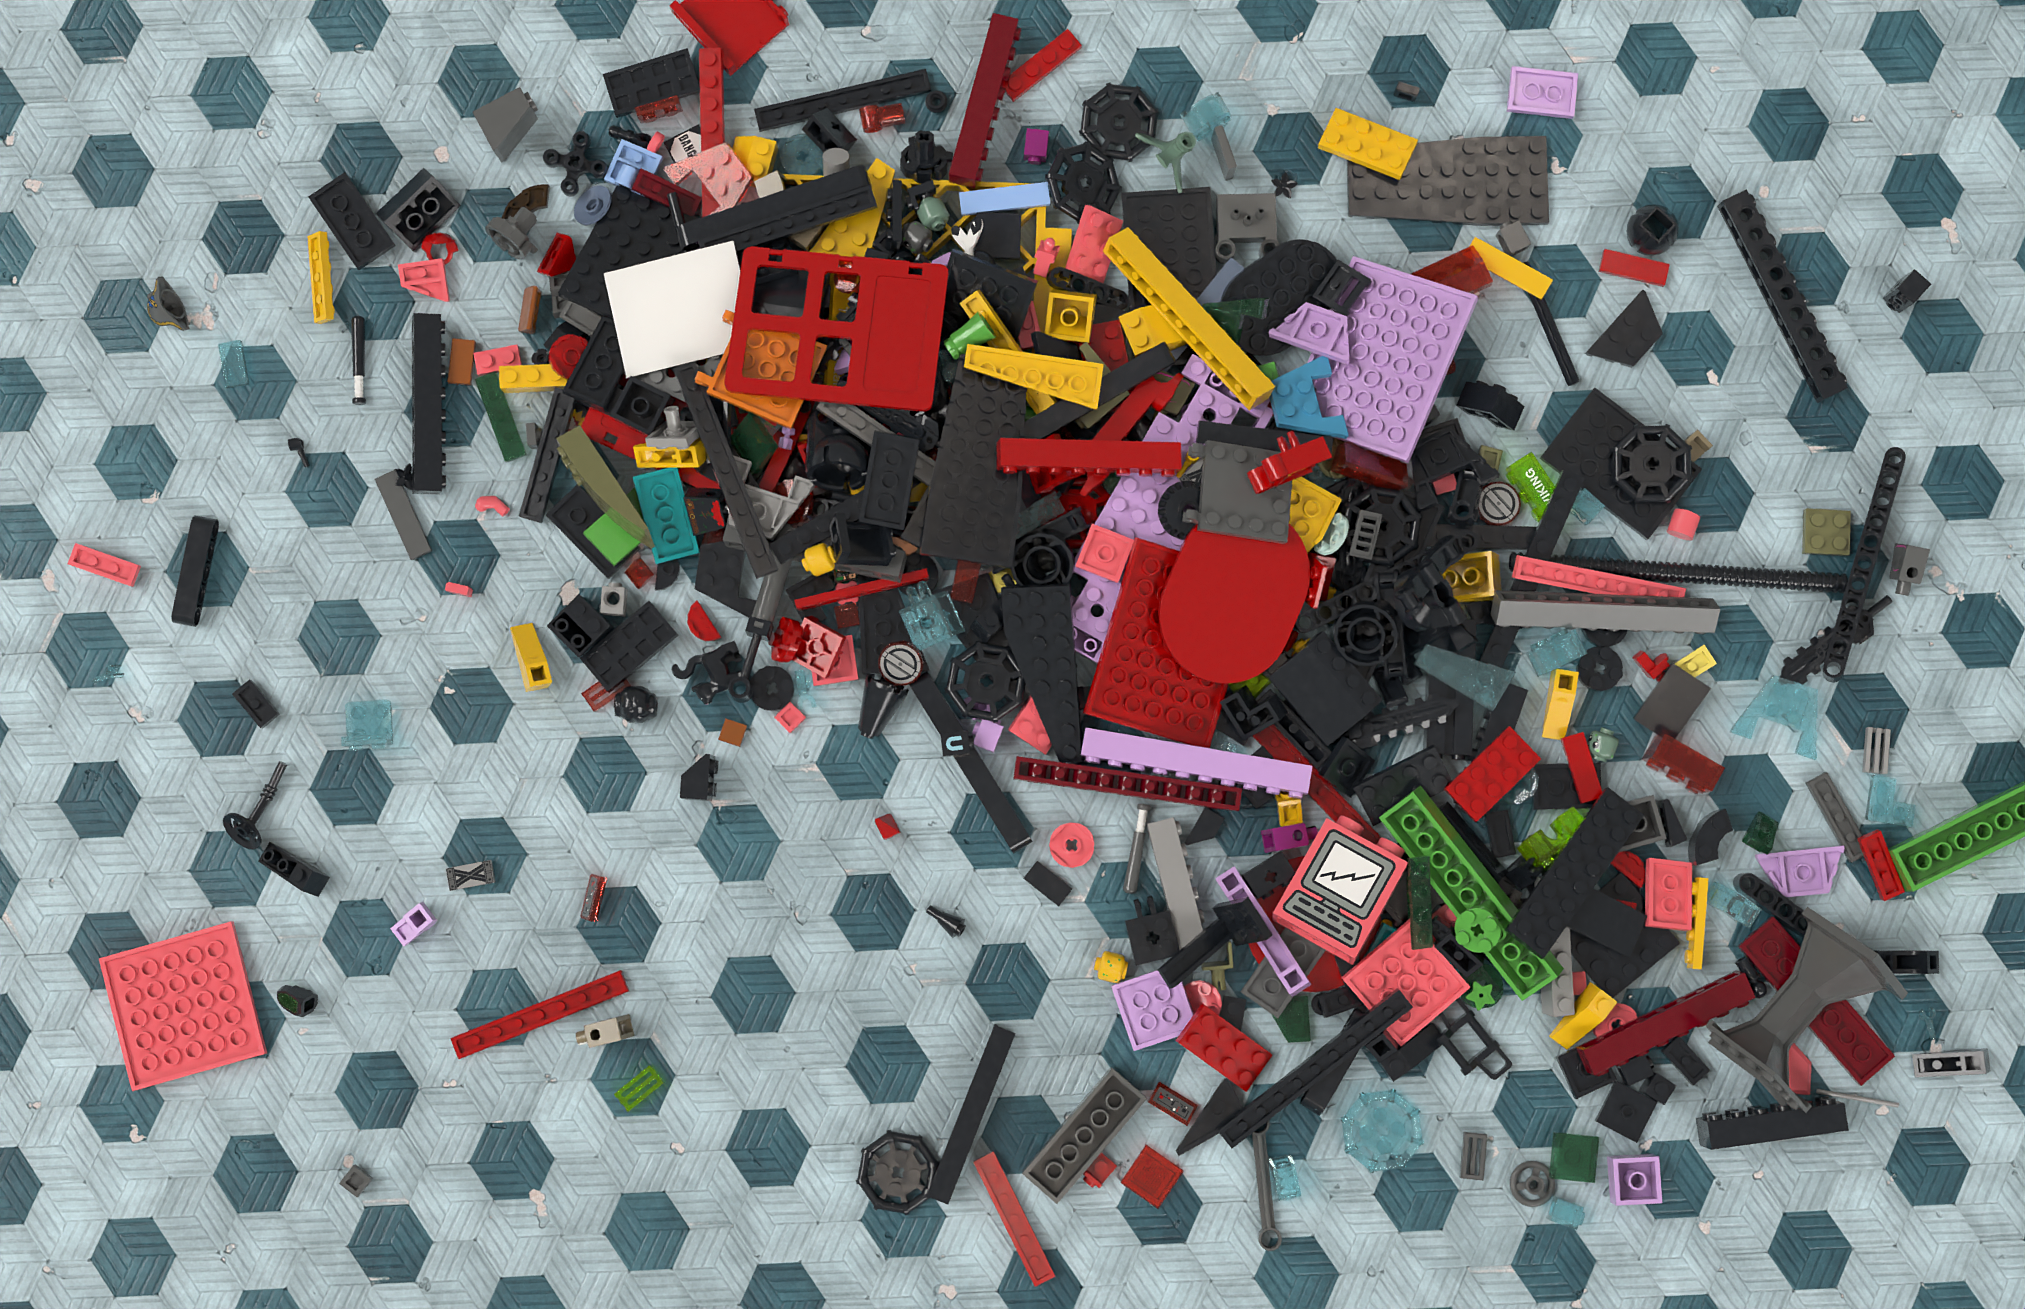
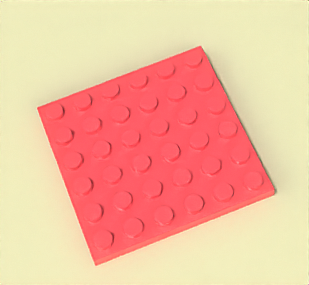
[99,921,267,1091]

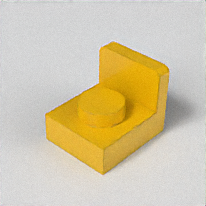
[1275,791,1303,827]

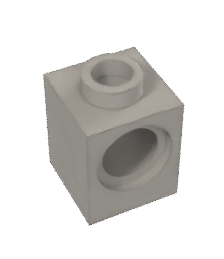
[600,583,628,617]

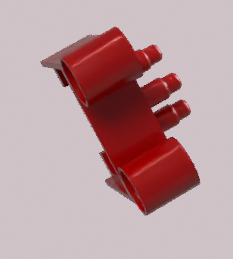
[1246,431,1332,494]

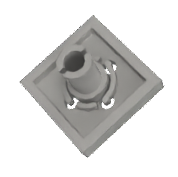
[645,406,699,450]

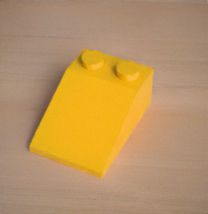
[1119,305,1187,358]
[1442,551,1501,602]

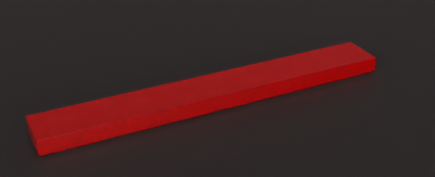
[1252,724,1382,845]
[450,970,629,1059]

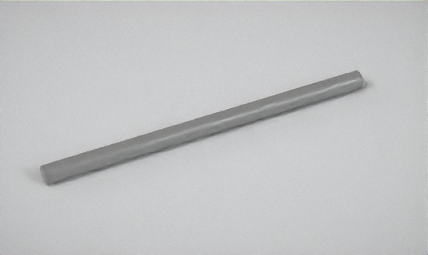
[1816,1089,1899,1108]

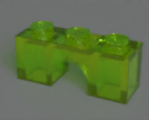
[1517,806,1584,868]

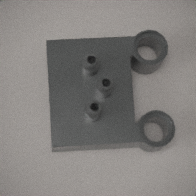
[1215,193,1279,264]

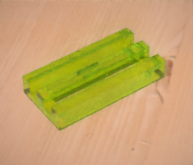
[614,1065,665,1112]

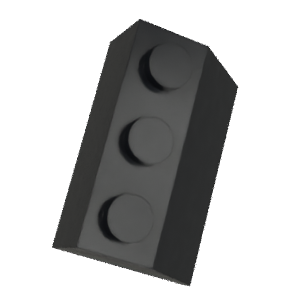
[376,168,461,251]

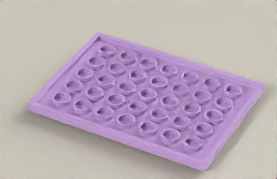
[1307,256,1478,463]

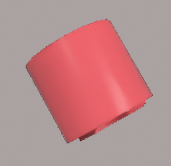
[1667,509,1700,541]

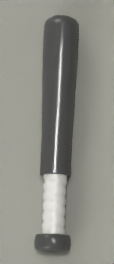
[1123,804,1151,894]

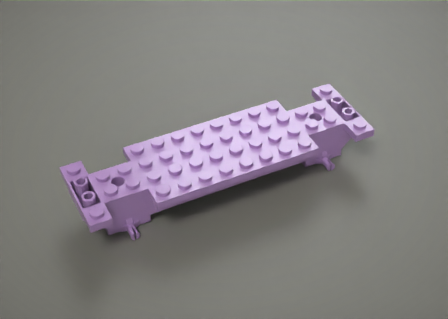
[1071,354,1270,664]

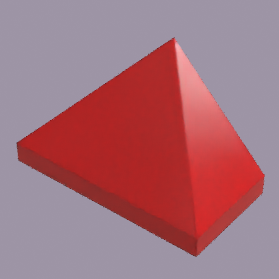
[537,233,576,277]

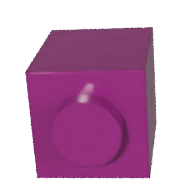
[1024,128,1049,165]

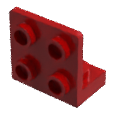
[1305,552,1336,609]

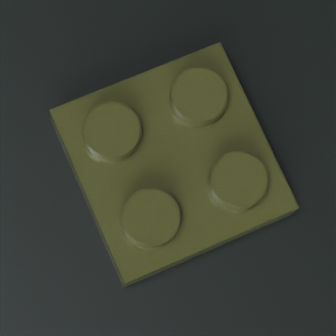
[1802,508,1851,556]

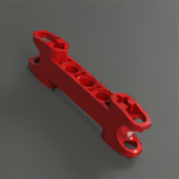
[1078,373,1184,498]

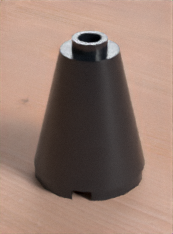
[858,673,909,739]

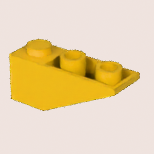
[510,623,552,692]
[1542,669,1579,740]

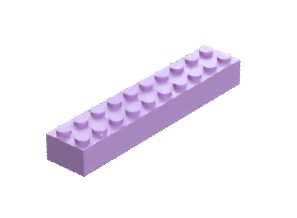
[1081,728,1312,799]

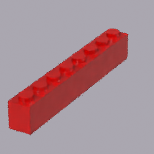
[997,438,1182,477]

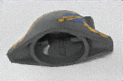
[147,276,189,331]

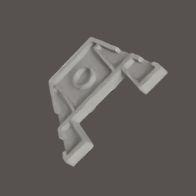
[729,456,815,540]

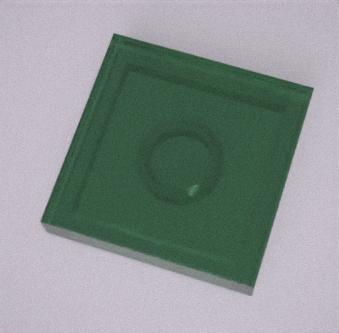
[731,412,779,475]
[1549,1132,1599,1183]

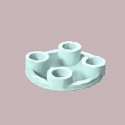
[1314,513,1349,556]

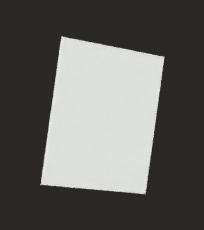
[604,241,740,378]

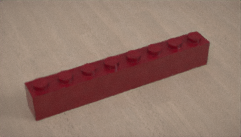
[949,13,1022,189]
[1576,970,1756,1076]

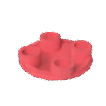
[1184,980,1222,1015]

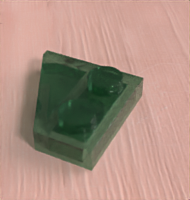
[1271,995,1311,1043]

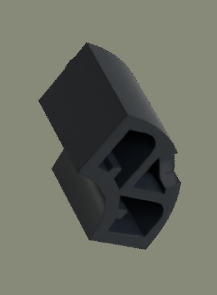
[1688,808,1733,866]

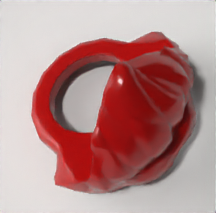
[421,233,459,265]

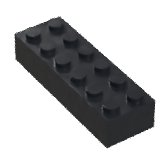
[1696,1096,1849,1150]

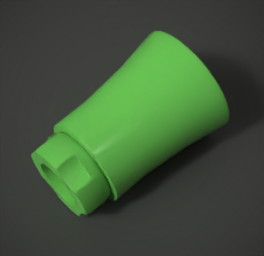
[944,311,996,360]

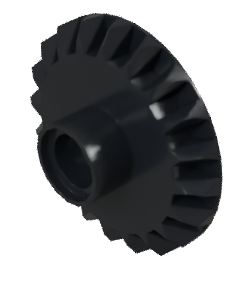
[1158,481,1201,540]

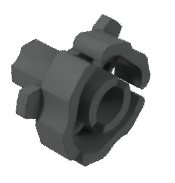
[485,207,538,260]

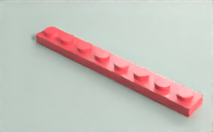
[1512,555,1686,597]

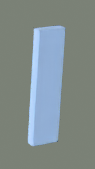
[959,182,1050,216]

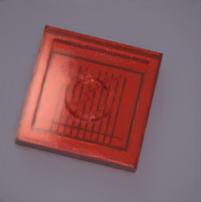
[1120,1144,1184,1209]

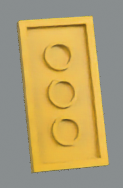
[1318,108,1418,180]

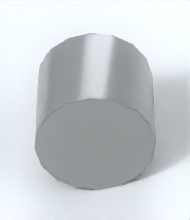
[823,148,850,176]

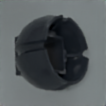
[1626,204,1679,256]

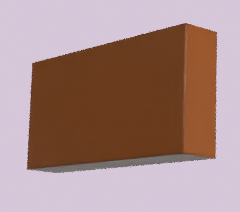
[448,338,476,385]

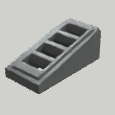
[1349,510,1382,560]

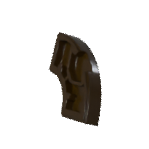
[502,184,550,219]

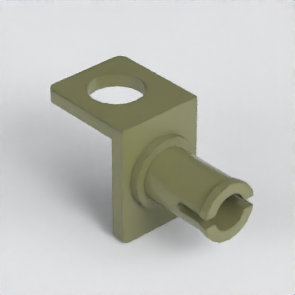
[1201,940,1233,991]

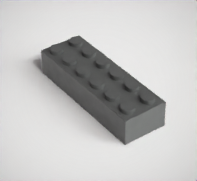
[1022,1066,1147,1204]

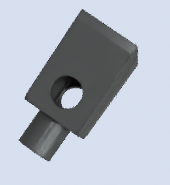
[1889,543,1930,596]

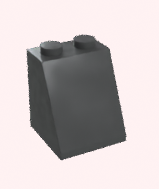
[473,87,538,162]

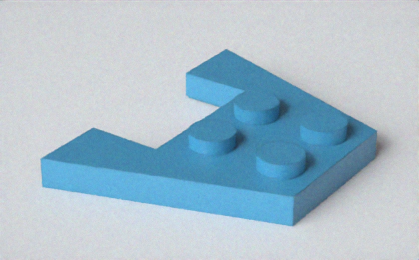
[1269,356,1349,439]

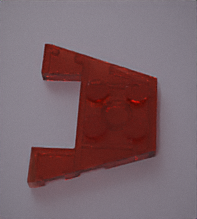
[663,142,754,214]

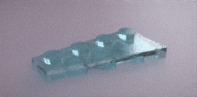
[1414,644,1516,711]

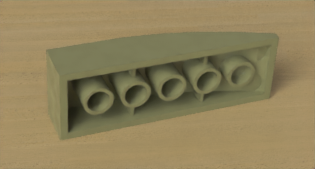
[556,425,655,549]

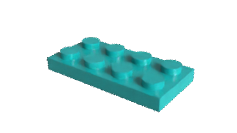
[632,467,700,564]

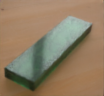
[475,371,527,463]

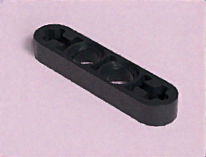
[1047,267,1129,310]

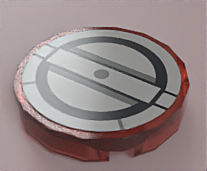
[1478,481,1521,526]
[878,641,924,685]

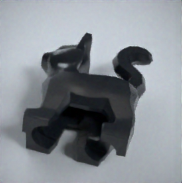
[671,641,742,705]

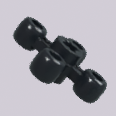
[543,131,608,197]

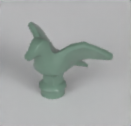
[1135,132,1196,193]

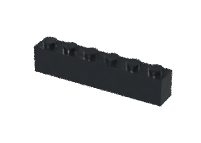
[1453,681,1528,818]

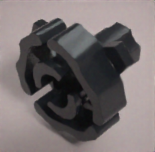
[900,130,953,183]

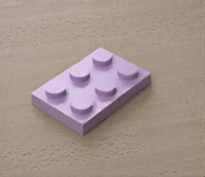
[1506,66,1578,119]

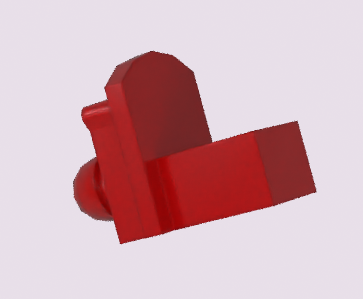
[1632,650,1670,682]

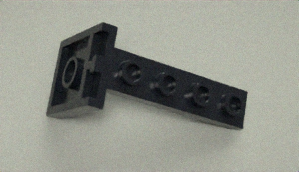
[1157,897,1272,989]

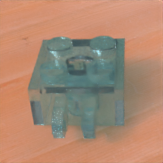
[899,581,965,652]

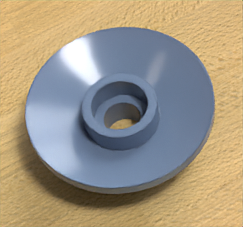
[574,185,612,225]

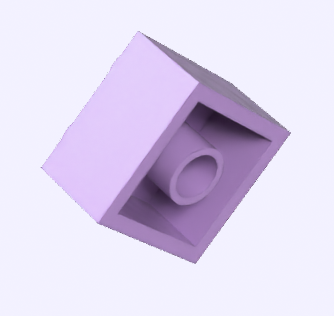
[1607,1154,1662,1206]

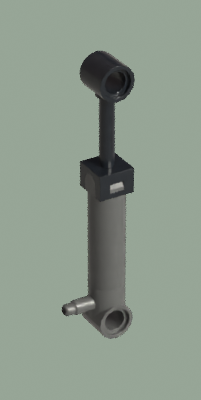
[728,535,792,703]

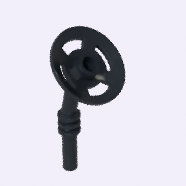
[223,761,287,850]

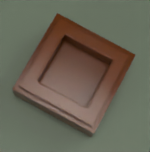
[718,718,747,747]

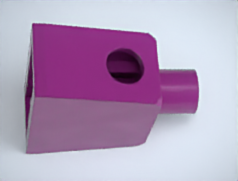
[1261,823,1318,853]

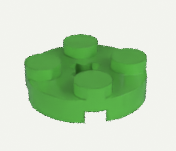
[1455,906,1502,953]

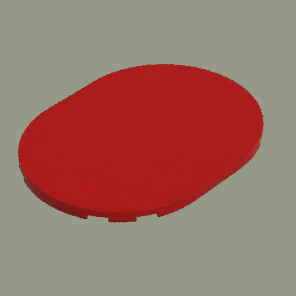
[1158,524,1310,684]

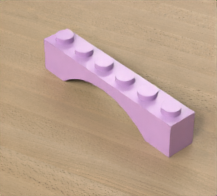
[1215,867,1311,997]

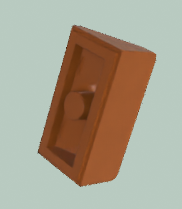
[518,286,541,334]

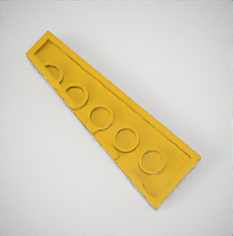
[964,344,1104,410]

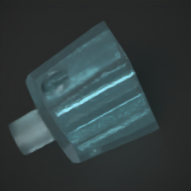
[1268,1154,1301,1202]

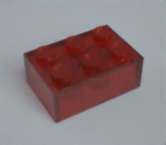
[1642,733,1725,794]

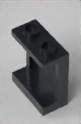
[829,513,896,566]
[1383,864,1444,929]

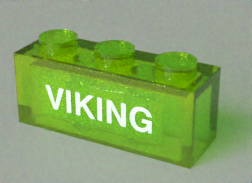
[1505,452,1555,522]

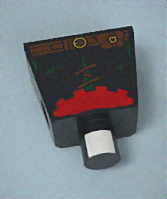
[683,487,729,536]

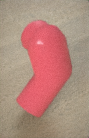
[475,496,510,517]

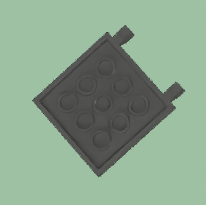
[1182,440,1292,544]

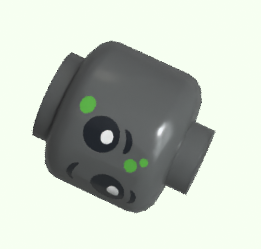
[901,221,934,254]

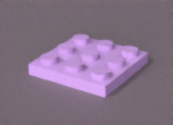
[1111,970,1194,1051]

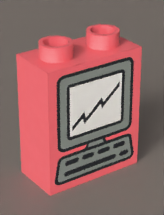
[1272,816,1408,965]

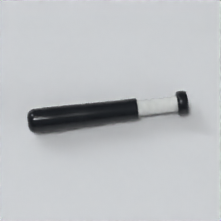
[351,316,366,405]

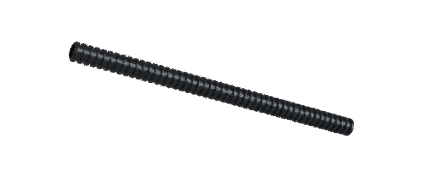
[1509,552,1848,593]

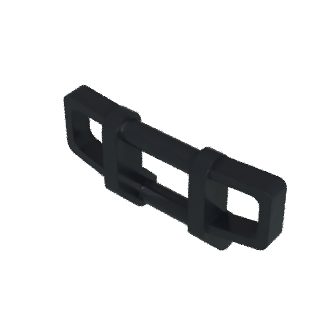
[1435,998,1512,1080]

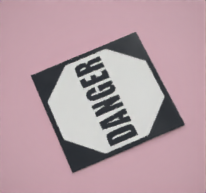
[663,124,701,177]

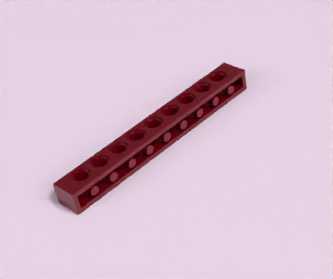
[1013,756,1242,812]

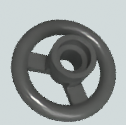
[1510,1161,1555,1207]

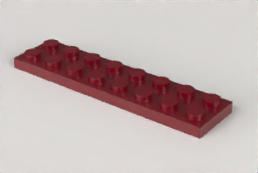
[1738,916,1895,1086]

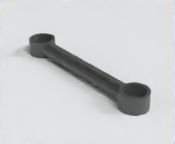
[1252,1120,1282,1251]

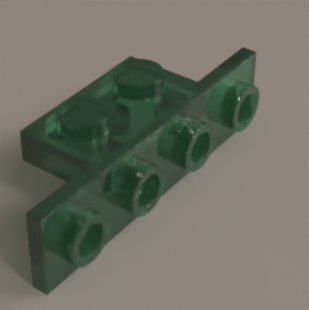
[1406,856,1433,950]

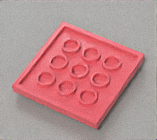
[1341,918,1470,1046]

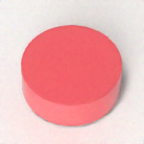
[647,131,665,153]

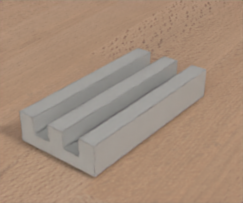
[1862,727,1891,775]

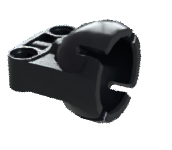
[805,410,871,492]

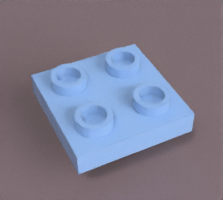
[604,139,663,197]

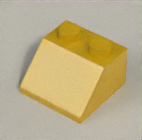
[725,136,778,187]
[1045,289,1097,343]

